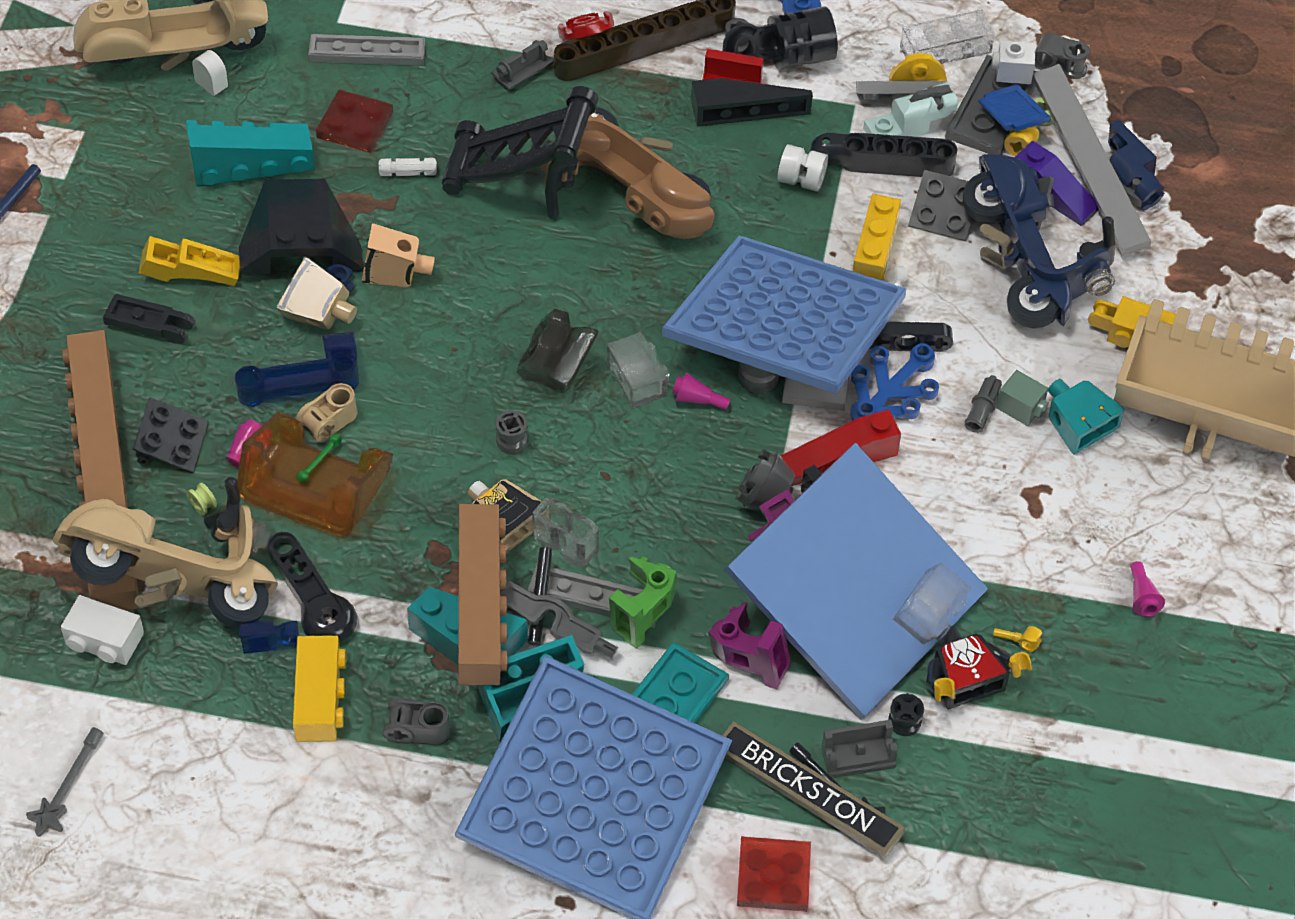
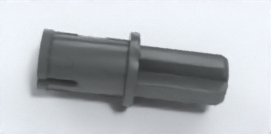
[964,375,1002,433]

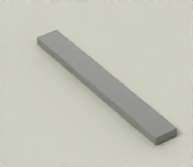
[1032,64,1151,256]

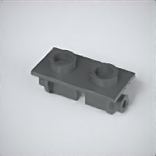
[491,40,554,90]

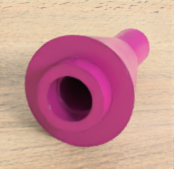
[672,372,730,410]
[1130,561,1165,616]

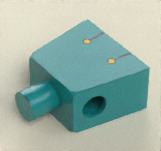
[1048,379,1125,455]

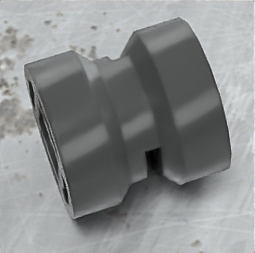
[495,410,528,455]

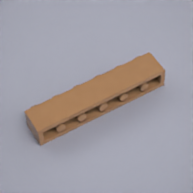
[458,504,507,685]

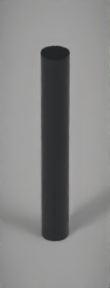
[528,547,552,646]

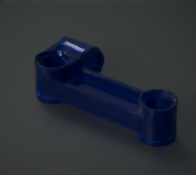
[235,331,359,407]

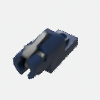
[1108,119,1165,210]

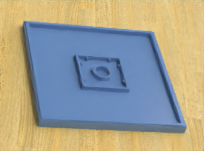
[724,443,988,719]

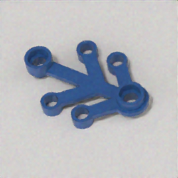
[850,343,939,420]

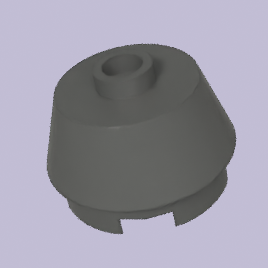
[735,449,795,511]

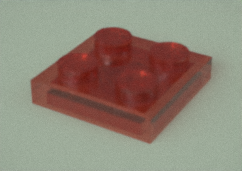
[316,90,393,153]
[737,836,811,912]

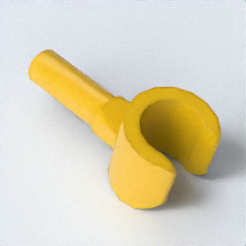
[993,626,1042,652]

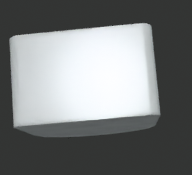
[192,50,228,96]

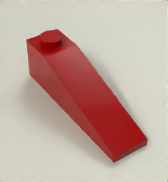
[780,409,901,486]

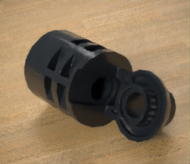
[722,6,838,70]

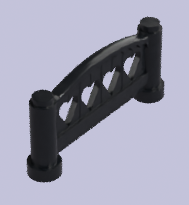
[442,86,599,195]

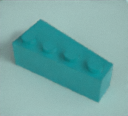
[186,120,315,186]

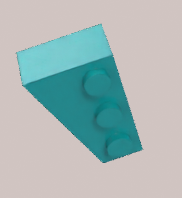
[407,587,528,665]

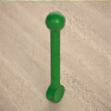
[296,433,342,483]

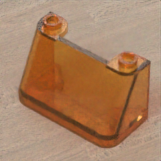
[237,412,393,537]

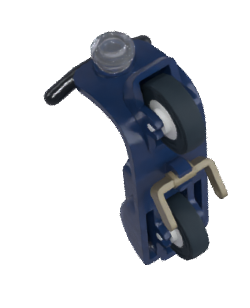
[963,154,1115,329]

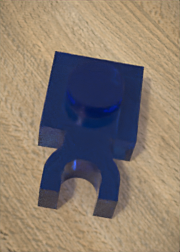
[240,621,300,654]

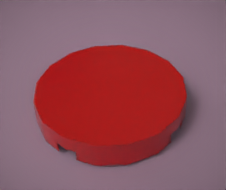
[557,11,614,39]

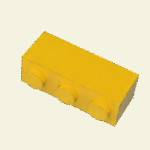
[853,193,901,281]
[293,636,346,742]

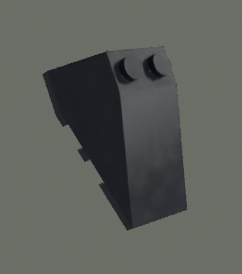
[239,178,363,274]

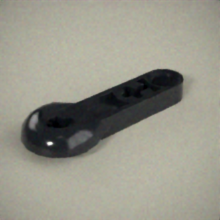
[268,532,358,642]

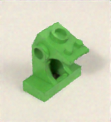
[609,556,677,649]

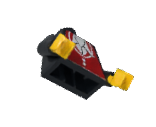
[926,626,1032,710]

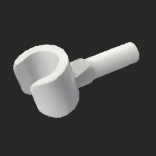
[884,266,908,308]

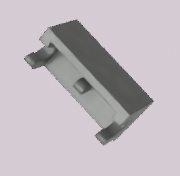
[821,720,897,778]

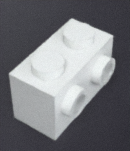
[61,595,144,665]

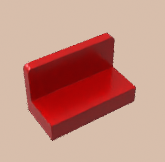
[702,49,764,83]

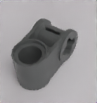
[1035,33,1090,79]
[383,698,451,745]

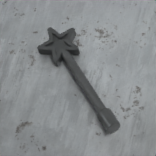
[26,727,104,837]

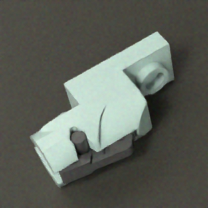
[863,82,958,137]

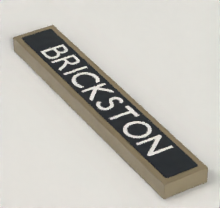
[722,721,905,859]

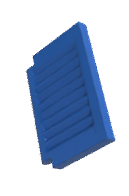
[978,84,1050,131]

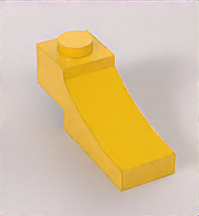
[139,236,240,286]

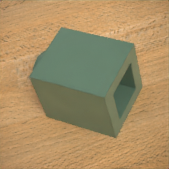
[996,369,1049,426]

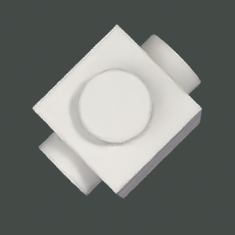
[991,40,1035,84]

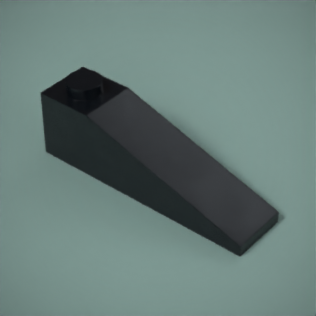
[691,78,813,127]

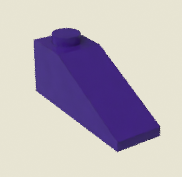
[1015,141,1099,226]

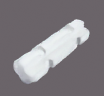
[379,158,437,176]

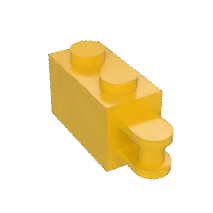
[1088,296,1176,348]

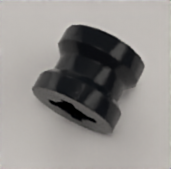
[888,693,924,736]

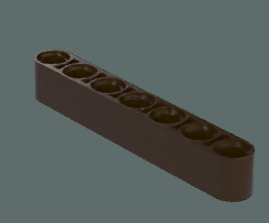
[554,0,736,81]

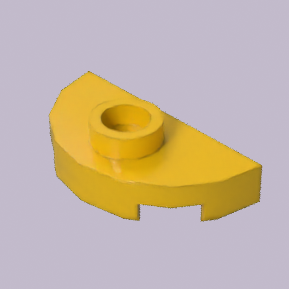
[889,53,947,81]

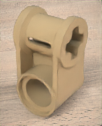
[296,383,358,443]

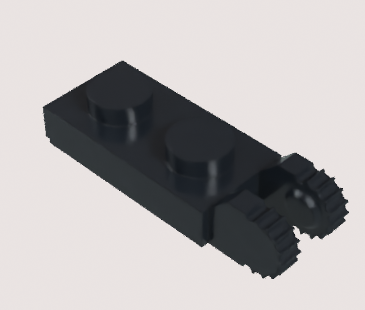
[103,294,196,344]

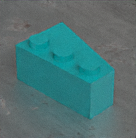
[476,635,584,742]

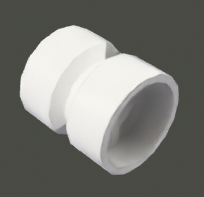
[777,144,828,192]

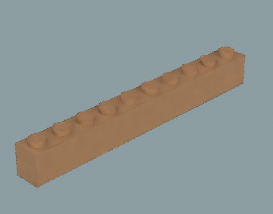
[62,330,139,610]

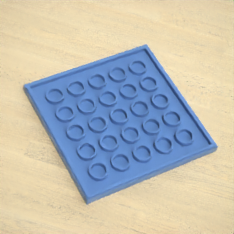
[662,235,906,394]
[455,656,732,919]

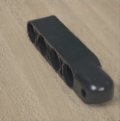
[810,133,958,177]

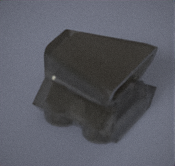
[516,309,599,393]

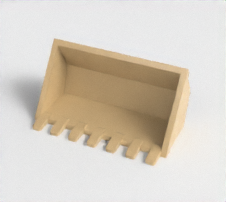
[1114,299,1295,460]

